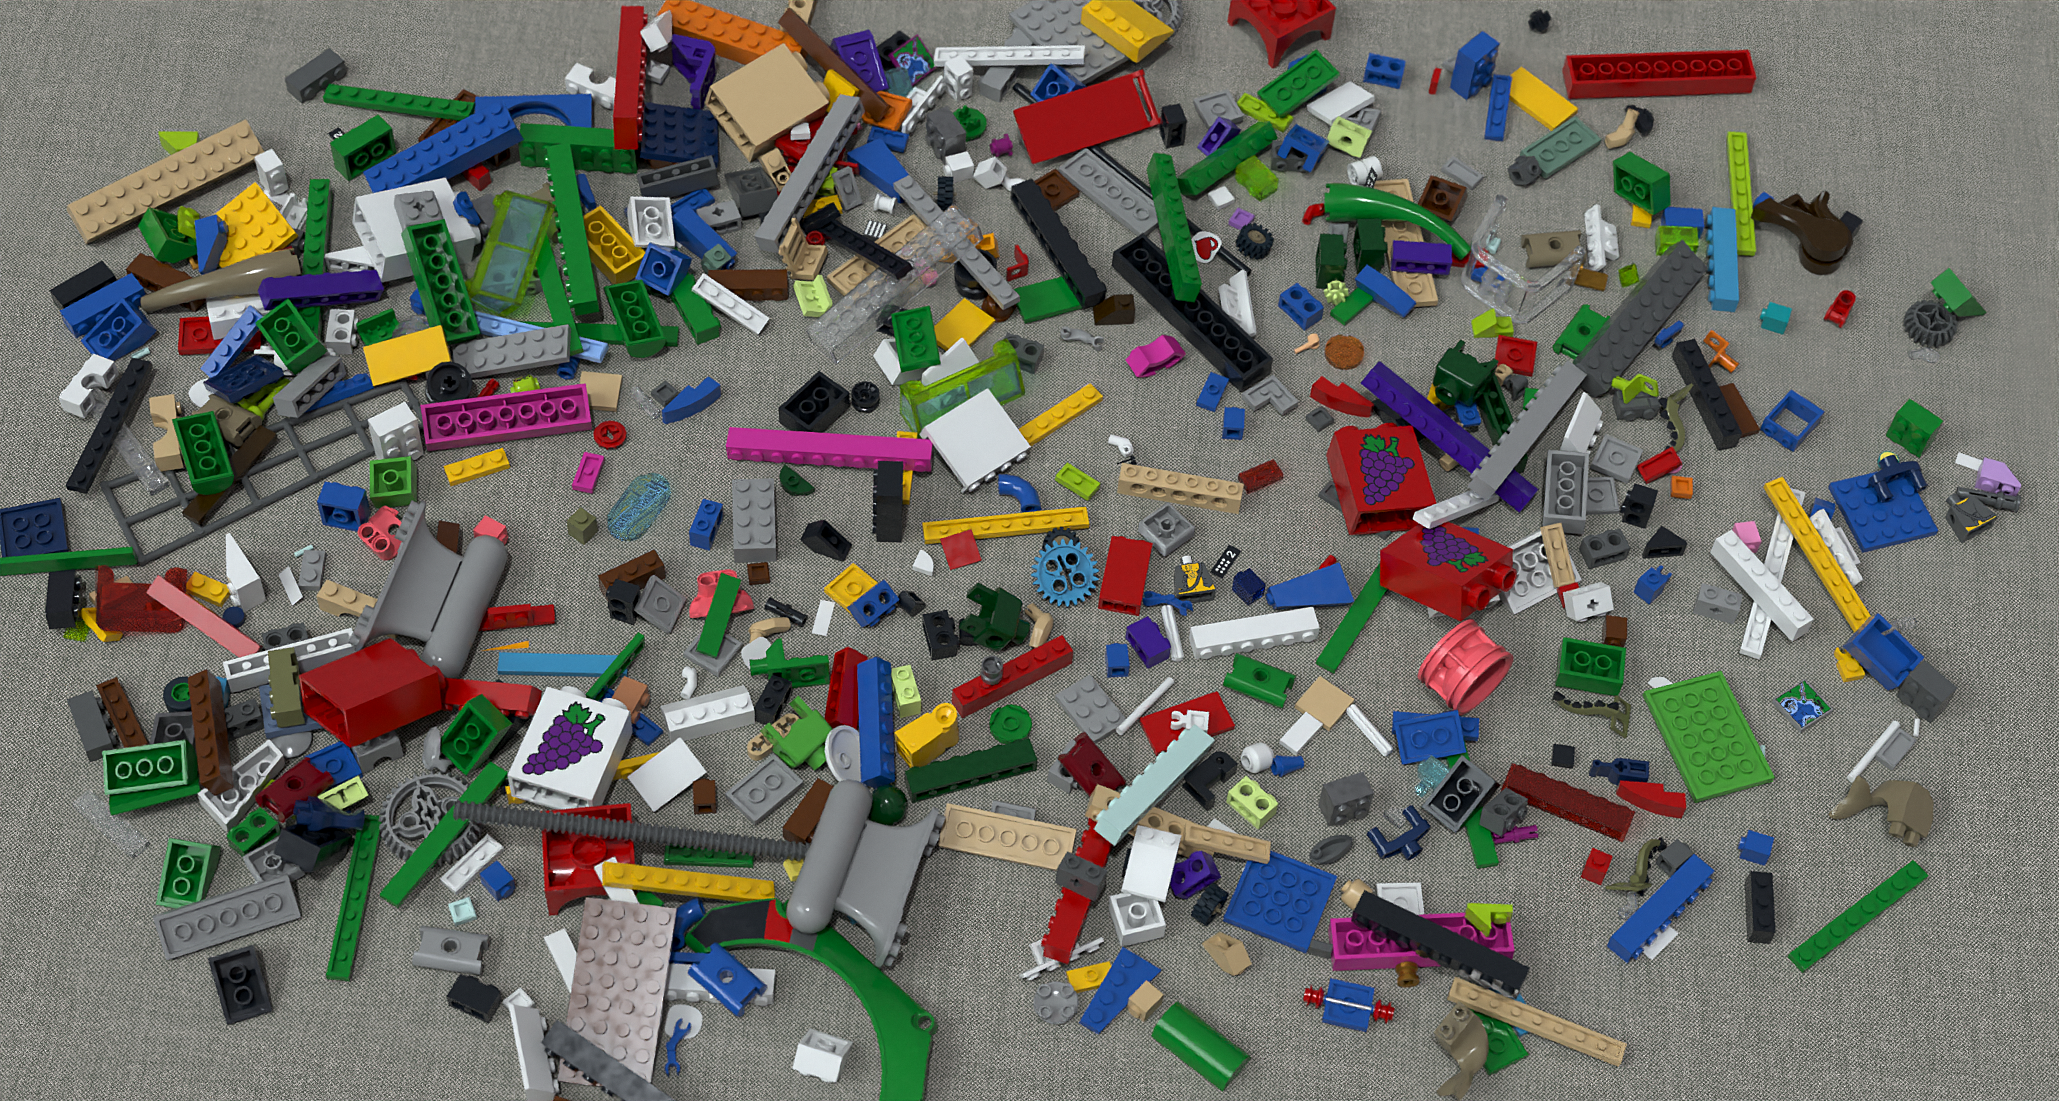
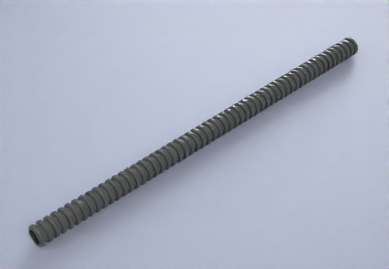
[453,800,810,862]

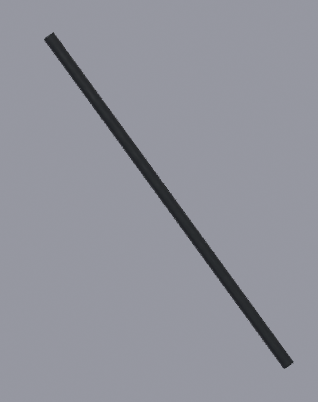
[1013,82,1252,277]

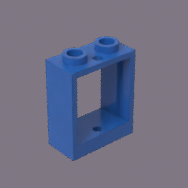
[1760,390,1825,452]

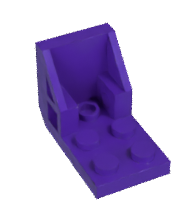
[830,30,889,92]
[671,34,717,110]

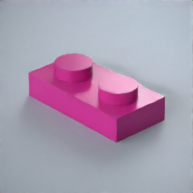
[572,452,605,494]

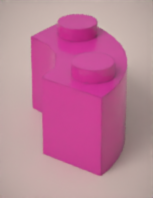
[1126,335,1186,378]

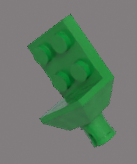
[749,638,829,689]

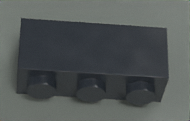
[50,261,117,310]
[45,569,82,630]
[1744,871,1776,944]

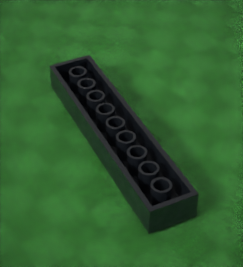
[1112,233,1273,392]

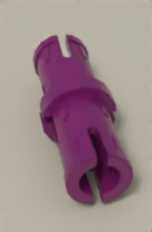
[1492,824,1538,845]

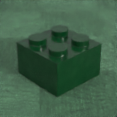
[1352,219,1388,274]
[1315,233,1347,289]

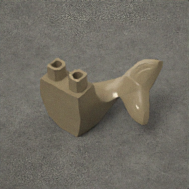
[1828,775,1934,847]
[1433,1001,1489,1101]

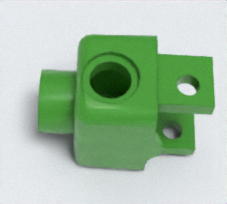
[760,696,832,771]

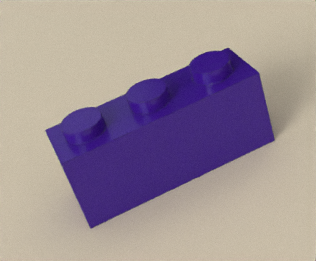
[1390,240,1452,275]

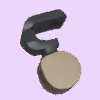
[1495,364,1528,401]

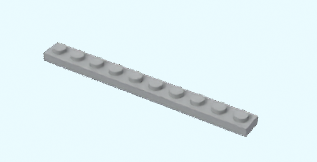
[893,175,1020,310]

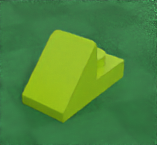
[1471,308,1514,338]
[1465,903,1513,937]

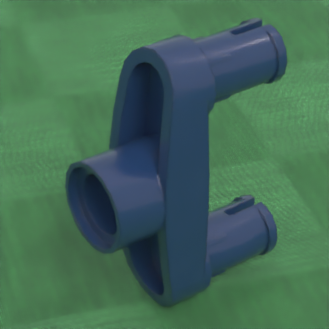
[1868,455,1928,503]
[1366,805,1431,861]

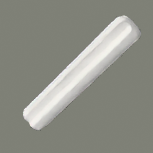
[1161,605,1184,662]
[1346,704,1393,757]

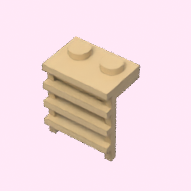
[778,218,828,280]

